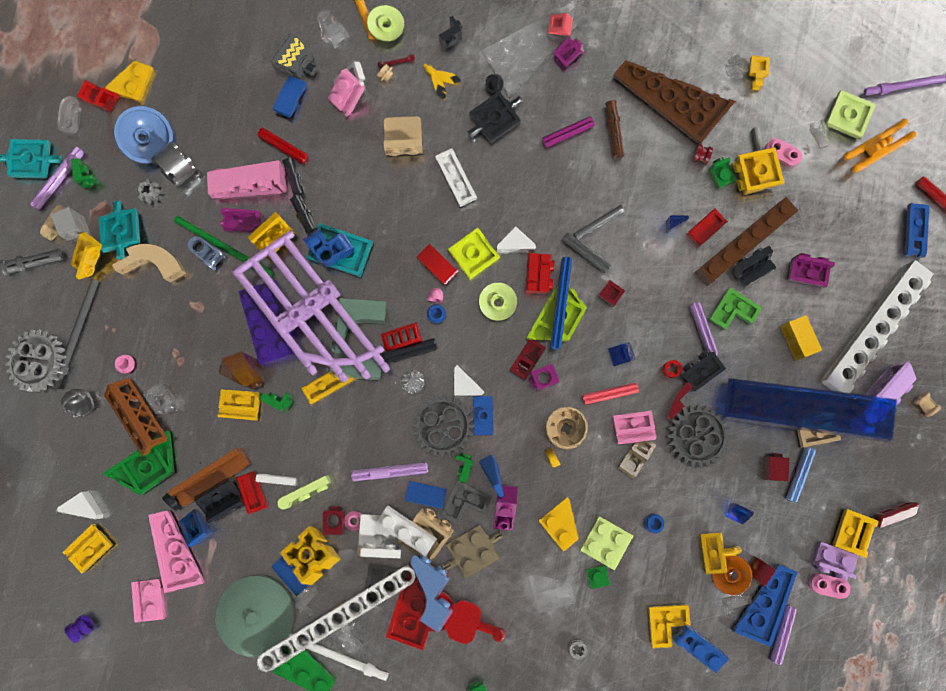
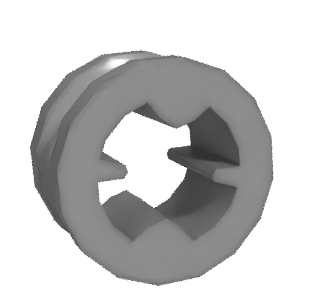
[569,640,587,660]

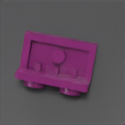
[788,253,835,288]

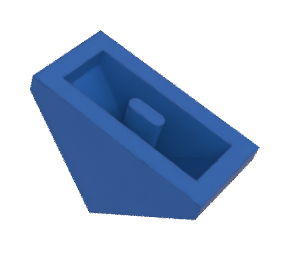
[179,509,213,547]

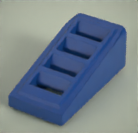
[479,455,504,498]

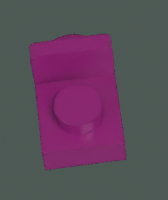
[553,36,585,67]

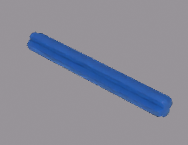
[550,257,572,350]

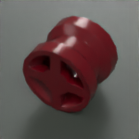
[692,143,713,165]

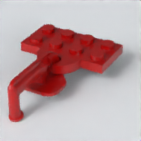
[386,560,506,650]

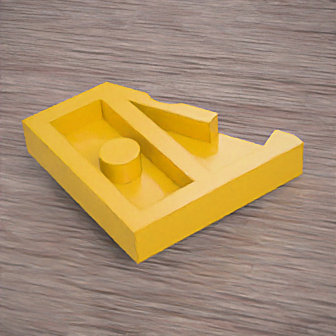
[105,61,154,103]
[538,497,578,552]

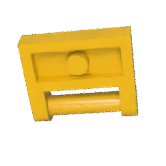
[832,509,879,558]

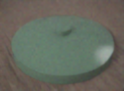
[215,575,295,657]

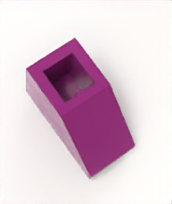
[493,485,518,531]

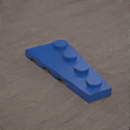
[732,564,798,647]

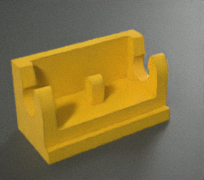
[780,315,822,361]

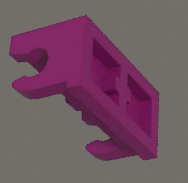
[220,208,264,233]

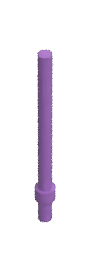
[864,74,946,95]

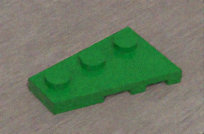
[273,645,336,691]

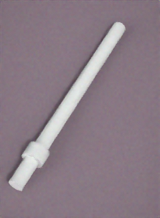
[289,633,389,681]

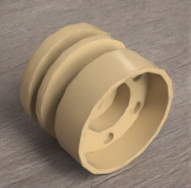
[546,407,588,450]

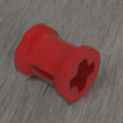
[661,360,683,379]

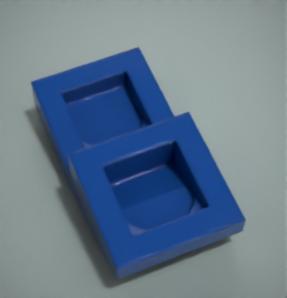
[273,76,306,118]

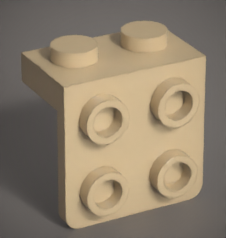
[383,116,423,156]

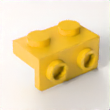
[247,212,296,259]
[70,232,102,279]

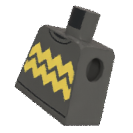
[269,31,318,78]

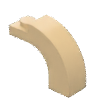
[112,244,186,282]

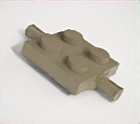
[442,524,503,579]

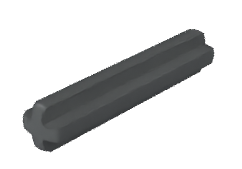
[562,233,611,273]

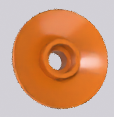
[713,555,752,595]

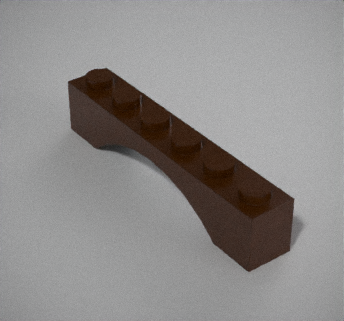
[695,197,799,286]

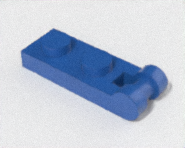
[903,203,929,258]
[673,624,729,673]

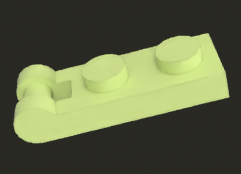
[277,476,331,509]

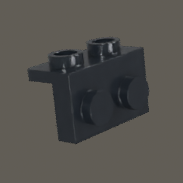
[734,246,776,287]
[681,350,726,392]
[194,477,242,523]

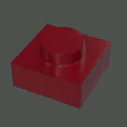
[598,280,625,307]

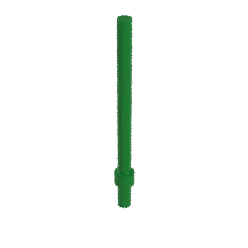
[174,215,274,277]

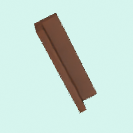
[104,378,168,456]
[168,448,251,507]

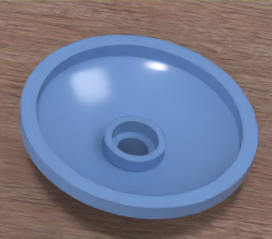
[114,106,173,163]

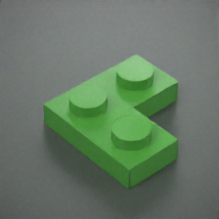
[709,288,762,330]

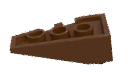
[218,352,266,389]

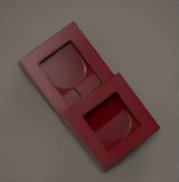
[510,340,546,380]
[665,382,693,420]

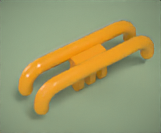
[843,118,917,173]

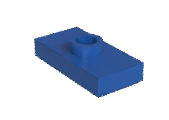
[473,396,493,435]

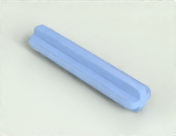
[786,447,816,502]

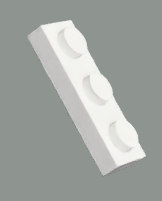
[435,148,477,207]
[376,506,437,556]

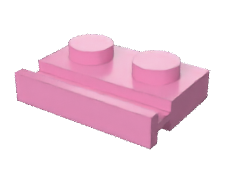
[327,69,365,116]
[613,411,657,445]
[131,578,166,623]

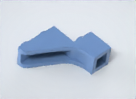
[411,554,453,632]

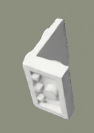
[357,514,401,558]

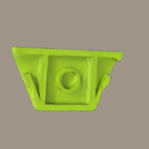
[527,281,587,342]

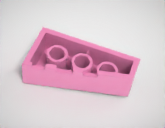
[207,160,287,199]

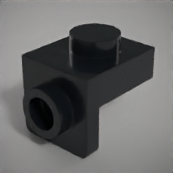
[439,16,463,48]

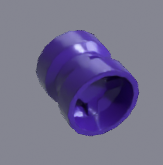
[64,614,94,643]

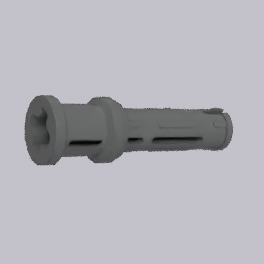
[0,249,63,277]

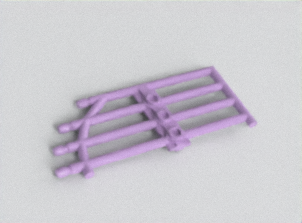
[231,230,390,383]

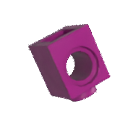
[528,364,560,391]

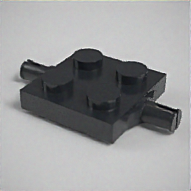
[467,91,523,143]

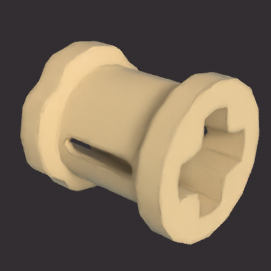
[914,392,941,417]

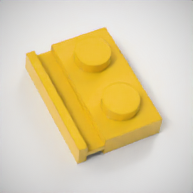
[218,389,261,421]
[62,524,113,573]

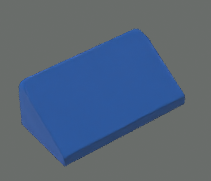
[404,481,447,509]
[271,557,309,597]

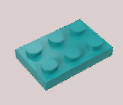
[306,223,373,278]

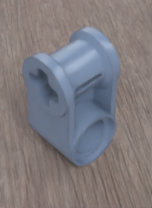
[188,236,226,271]

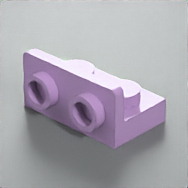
[812,541,858,581]

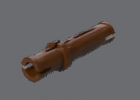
[605,100,625,158]

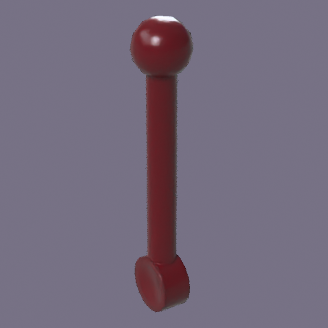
[377,54,415,69]

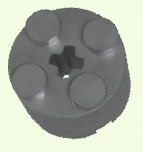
[150,141,196,187]

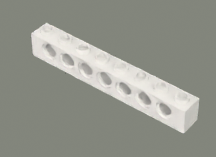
[820,260,934,396]

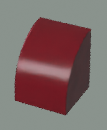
[748,556,777,586]

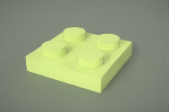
[825,90,876,140]
[580,516,633,570]

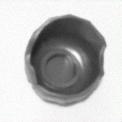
[61,389,94,417]

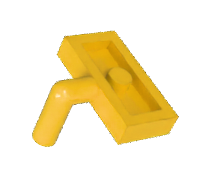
[701,532,742,574]

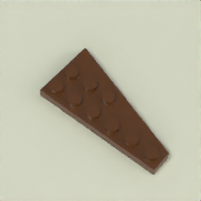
[613,60,735,143]

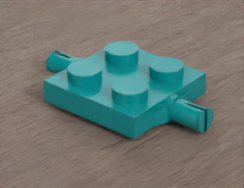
[0,139,62,179]
[99,201,140,260]

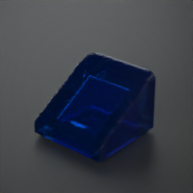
[666,215,689,233]
[608,342,636,367]
[726,503,754,524]

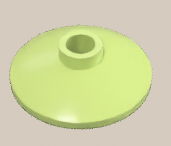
[367,5,404,41]
[479,283,517,321]

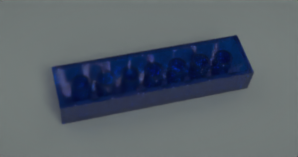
[723,378,897,443]

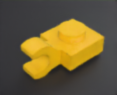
[748,55,770,91]

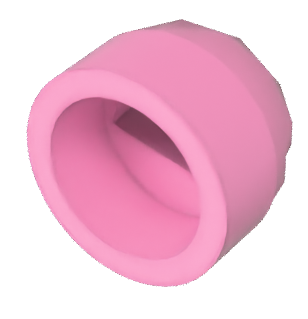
[428,288,443,303]

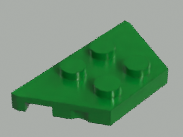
[103,431,175,495]

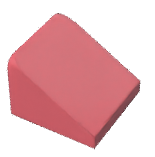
[548,13,573,36]

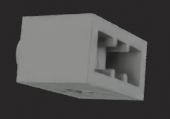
[51,207,92,244]

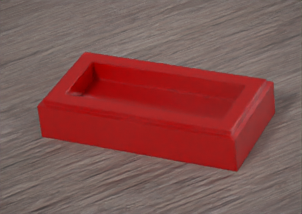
[686,208,728,247]
[236,471,268,514]

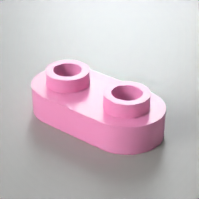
[765,138,802,167]
[809,573,851,599]

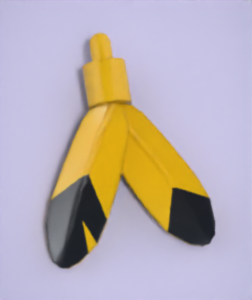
[423,64,461,99]

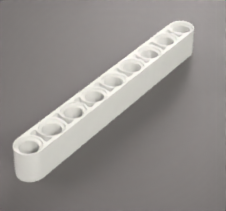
[257,565,416,672]

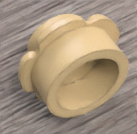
[377,64,394,82]

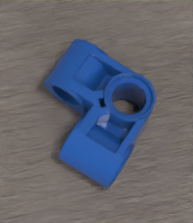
[303,229,355,267]

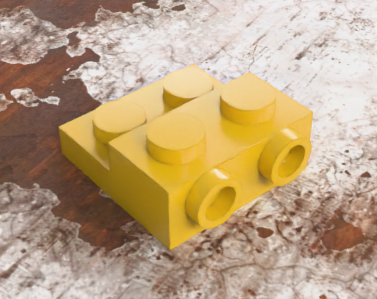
[733,147,784,195]

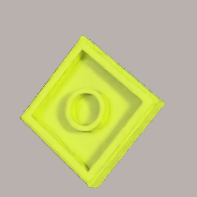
[447,227,500,280]

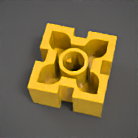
[280,526,341,586]

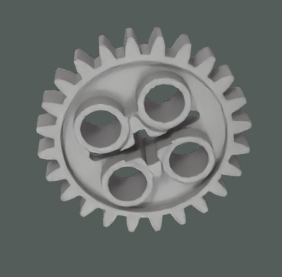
[5,329,66,392]

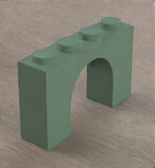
[330,298,386,380]

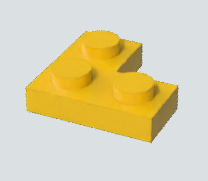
[648,604,691,648]

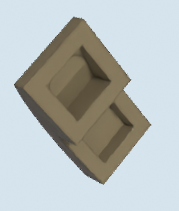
[617,440,656,479]

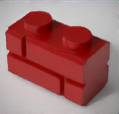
[525,253,555,295]

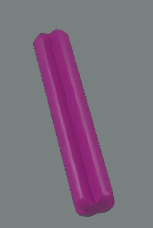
[542,116,595,147]

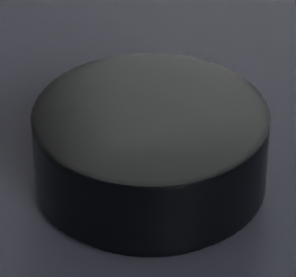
[485,74,504,94]
[162,493,181,511]

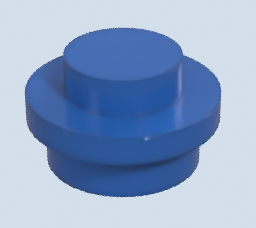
[427,304,446,324]
[644,514,664,534]

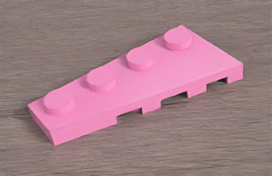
[148,510,205,593]

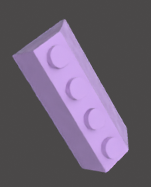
[841,361,917,436]

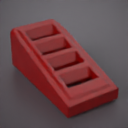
[381,322,422,352]

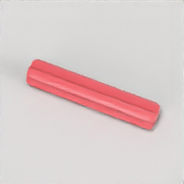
[582,383,639,405]

